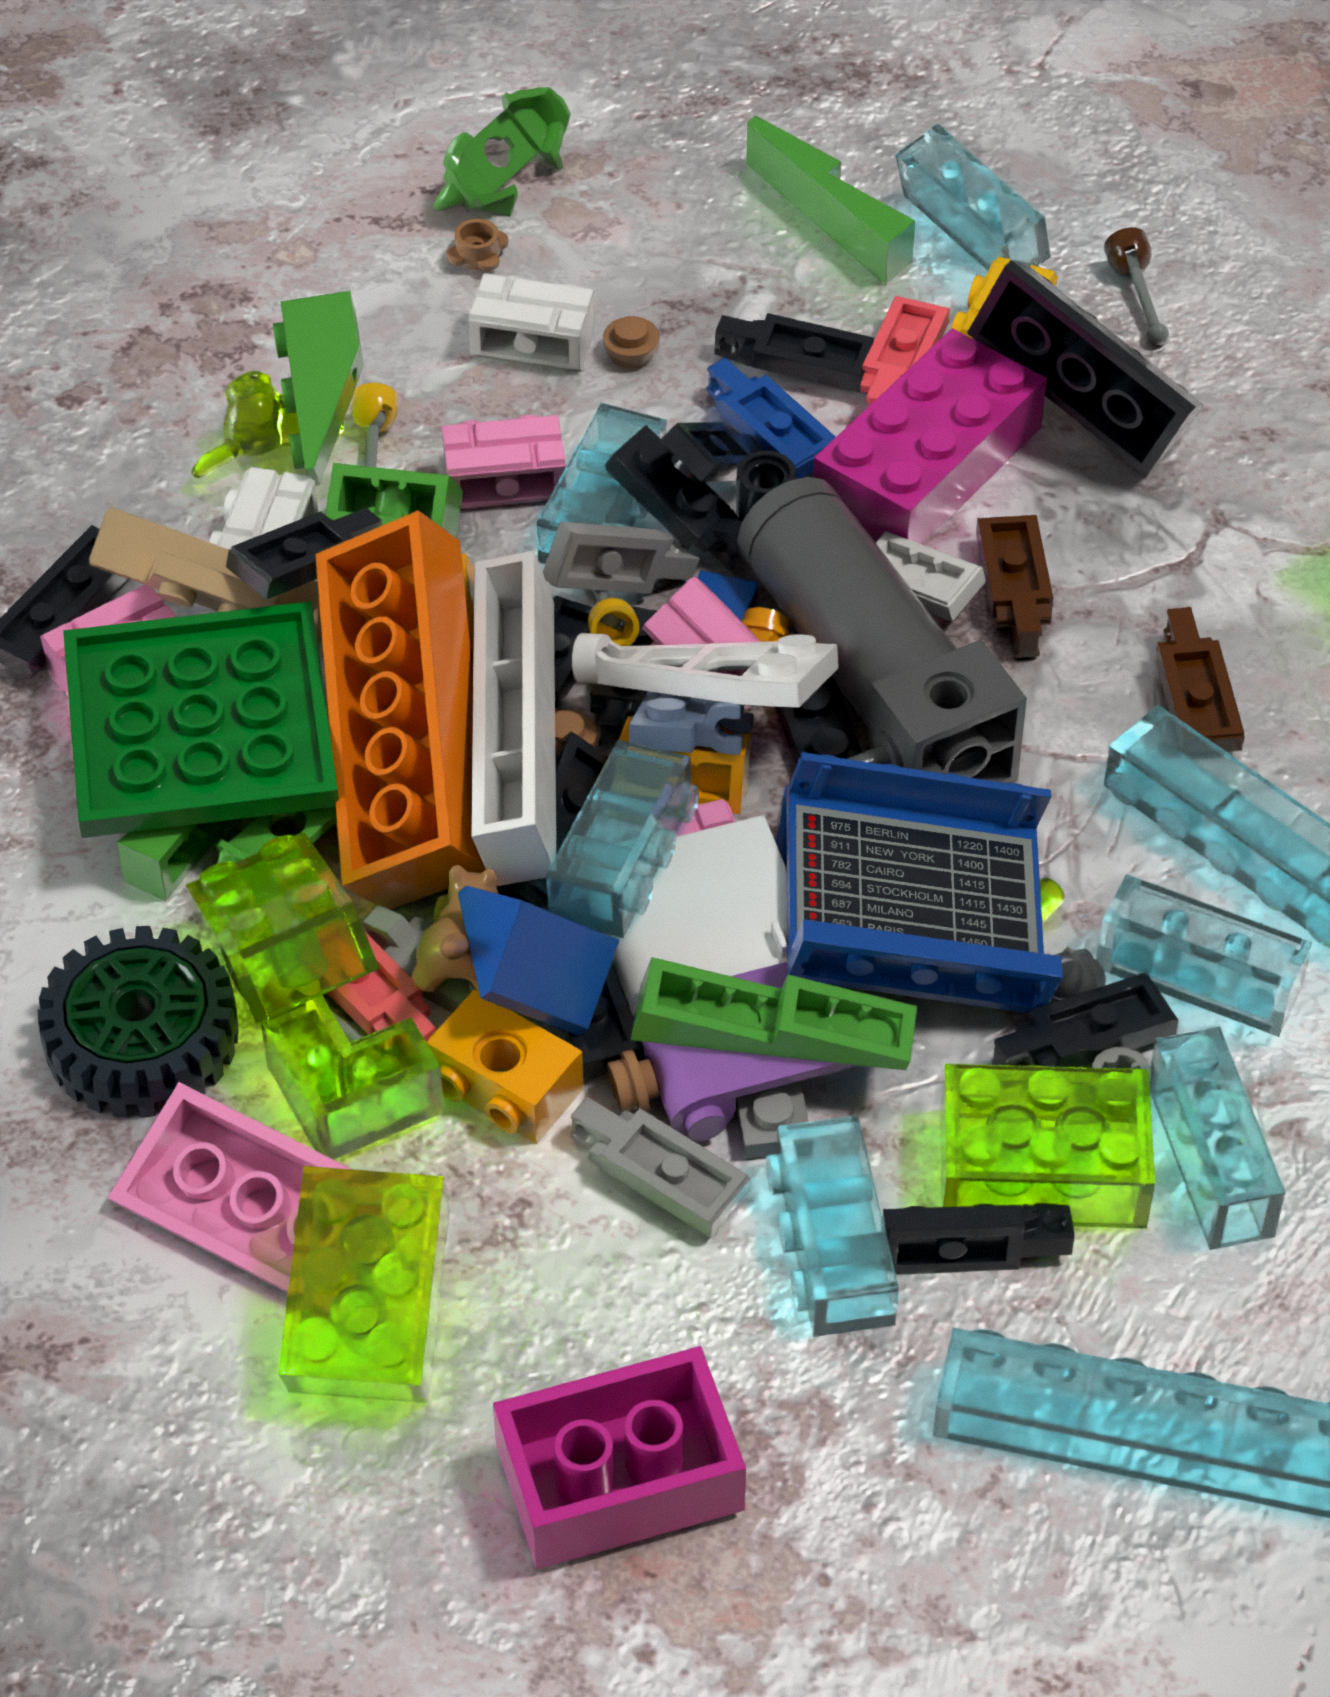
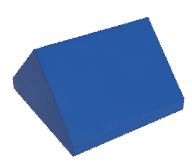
[458,886,620,1036]

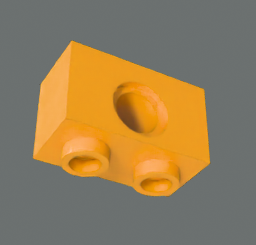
[426,989,584,1144]

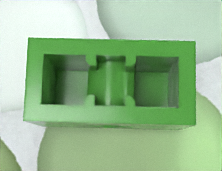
[325,463,463,538]

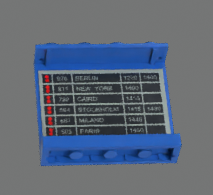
[786,752,1063,1013]

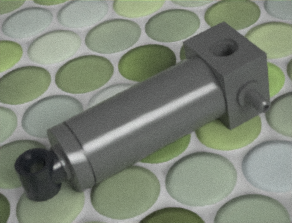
[736,451,1027,783]

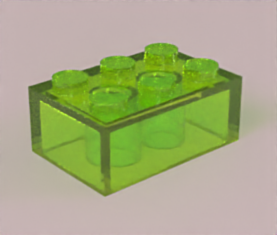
[186,832,380,1024]
[940,1064,1155,1229]
[278,1166,451,1403]

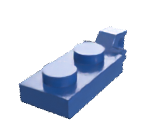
[706,358,836,479]

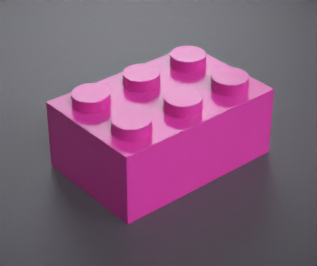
[493,1346,746,1570]

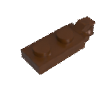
[976,515,1054,658]
[1156,607,1245,756]

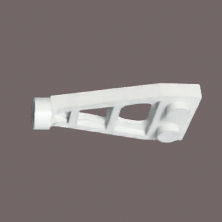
[572,633,838,708]

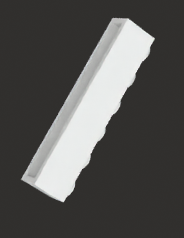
[471,550,557,886]

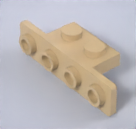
[89,507,322,644]

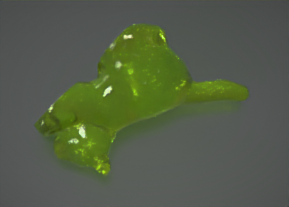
[191,371,345,478]

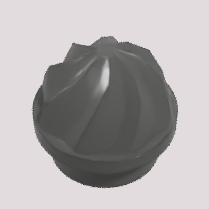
[1049,946,1106,1004]

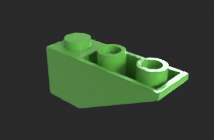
[273,291,364,486]

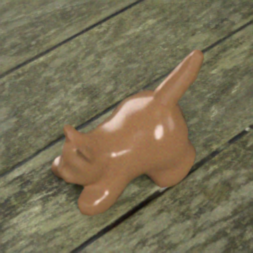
[412,865,498,992]

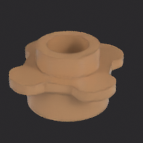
[446,218,508,271]

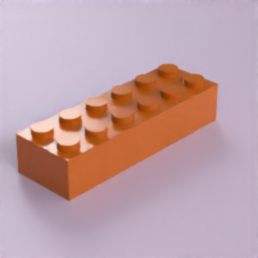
[315,510,486,910]

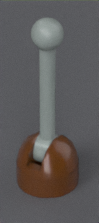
[1104,227,1169,345]

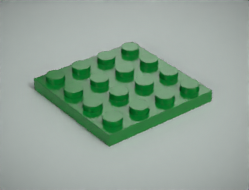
[63,601,339,838]

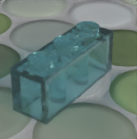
[895,123,1051,271]
[536,403,667,565]
[546,740,699,938]
[1096,874,1312,1037]
[1149,1026,1286,1250]
[766,1115,899,1337]

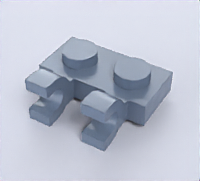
[629,691,754,755]

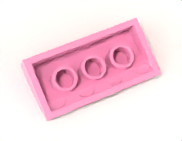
[108,1082,418,1320]

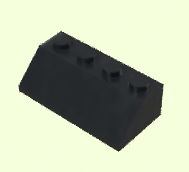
[967,260,1204,477]

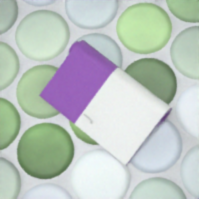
[580,815,859,1141]

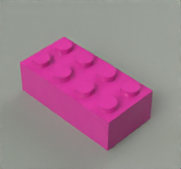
[813,328,1047,545]

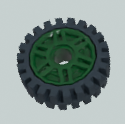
[37,926,239,1118]

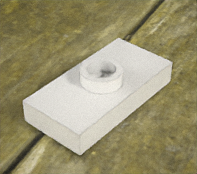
[876,531,986,622]

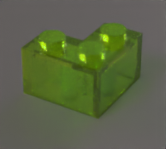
[260,994,445,1160]

